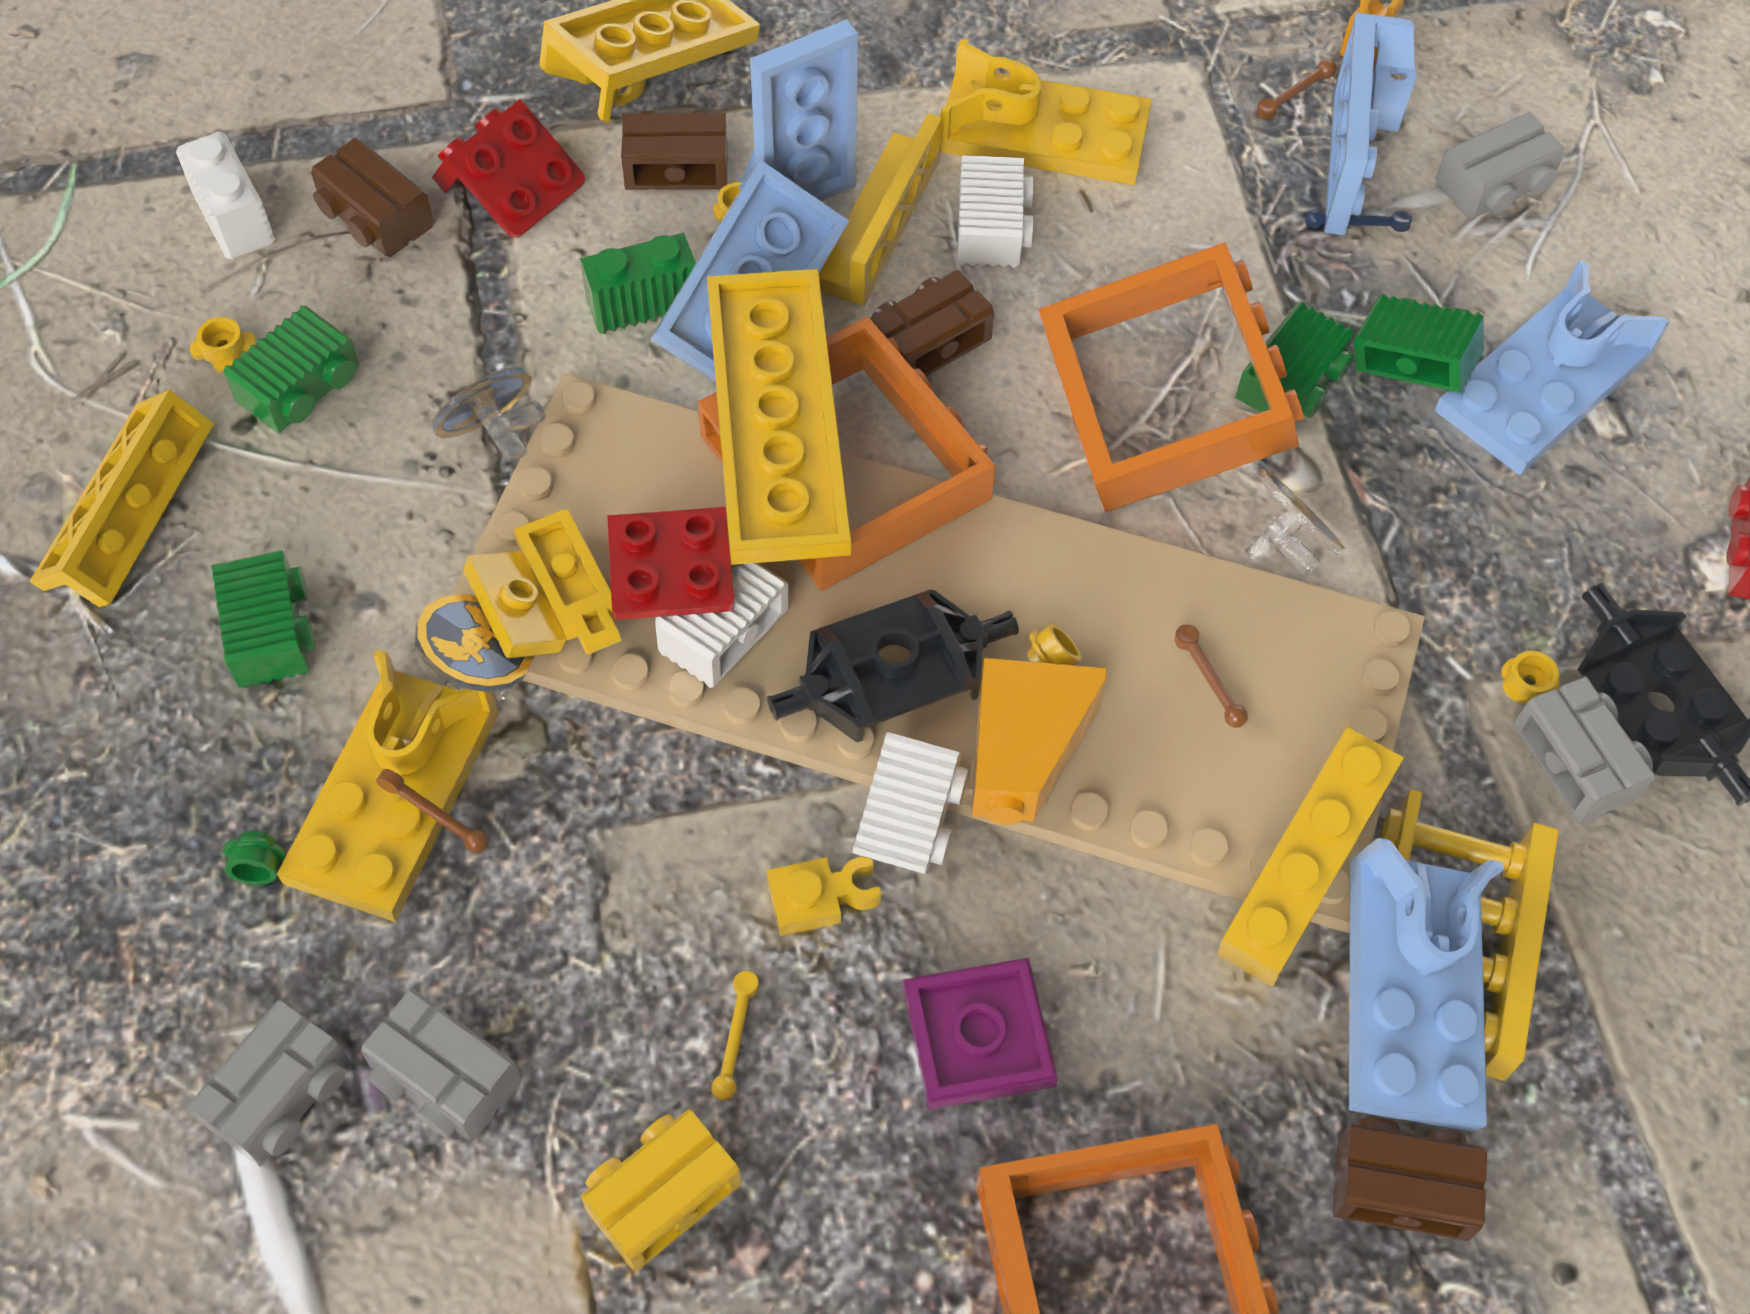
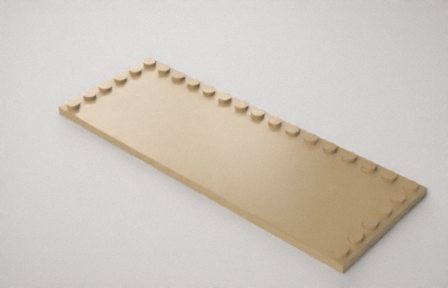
[451,373,1425,933]

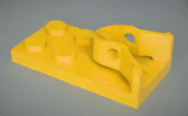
[540,0,760,123]
[940,39,1152,185]
[277,649,499,922]

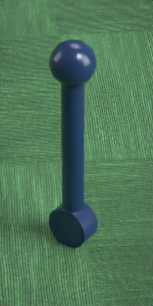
[1305,209,1412,232]

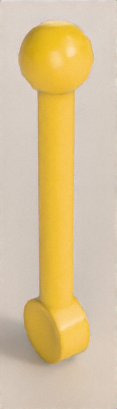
[711,971,759,1101]

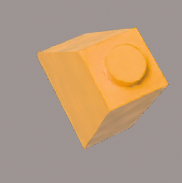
[971,658,1106,825]

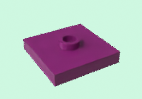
[903,957,1058,1110]

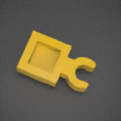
[766,857,882,936]

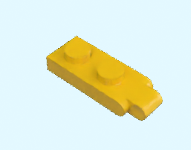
[513,508,621,655]

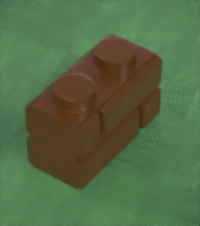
[621,110,728,190]
[311,137,434,257]
[870,270,994,376]
[1332,1117,1487,1241]

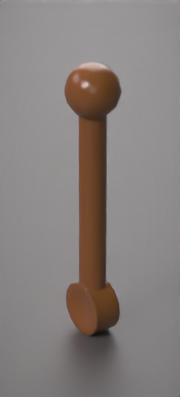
[1256,59,1336,120]
[1174,624,1248,728]
[376,769,489,853]

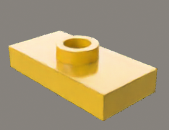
[463,551,567,659]

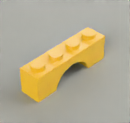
[1217,727,1404,987]

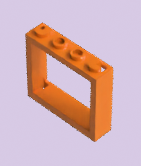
[1038,242,1304,512]
[698,317,996,592]
[976,1123,1279,1314]

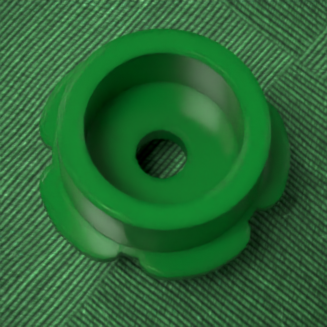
[222,831,286,885]

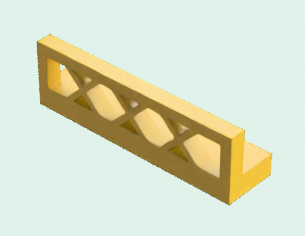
[818,113,942,306]
[29,389,214,607]

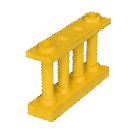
[1347,789,1559,1081]

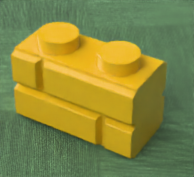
[580,1109,742,1273]

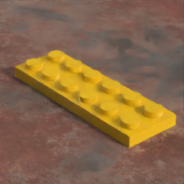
[707,269,851,565]

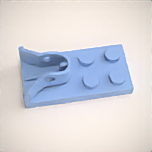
[1324,13,1417,236]
[738,19,858,201]
[650,160,849,382]
[1434,260,1670,476]
[1349,838,1504,1132]

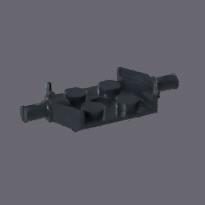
[1577,583,1750,806]
[767,589,1019,742]

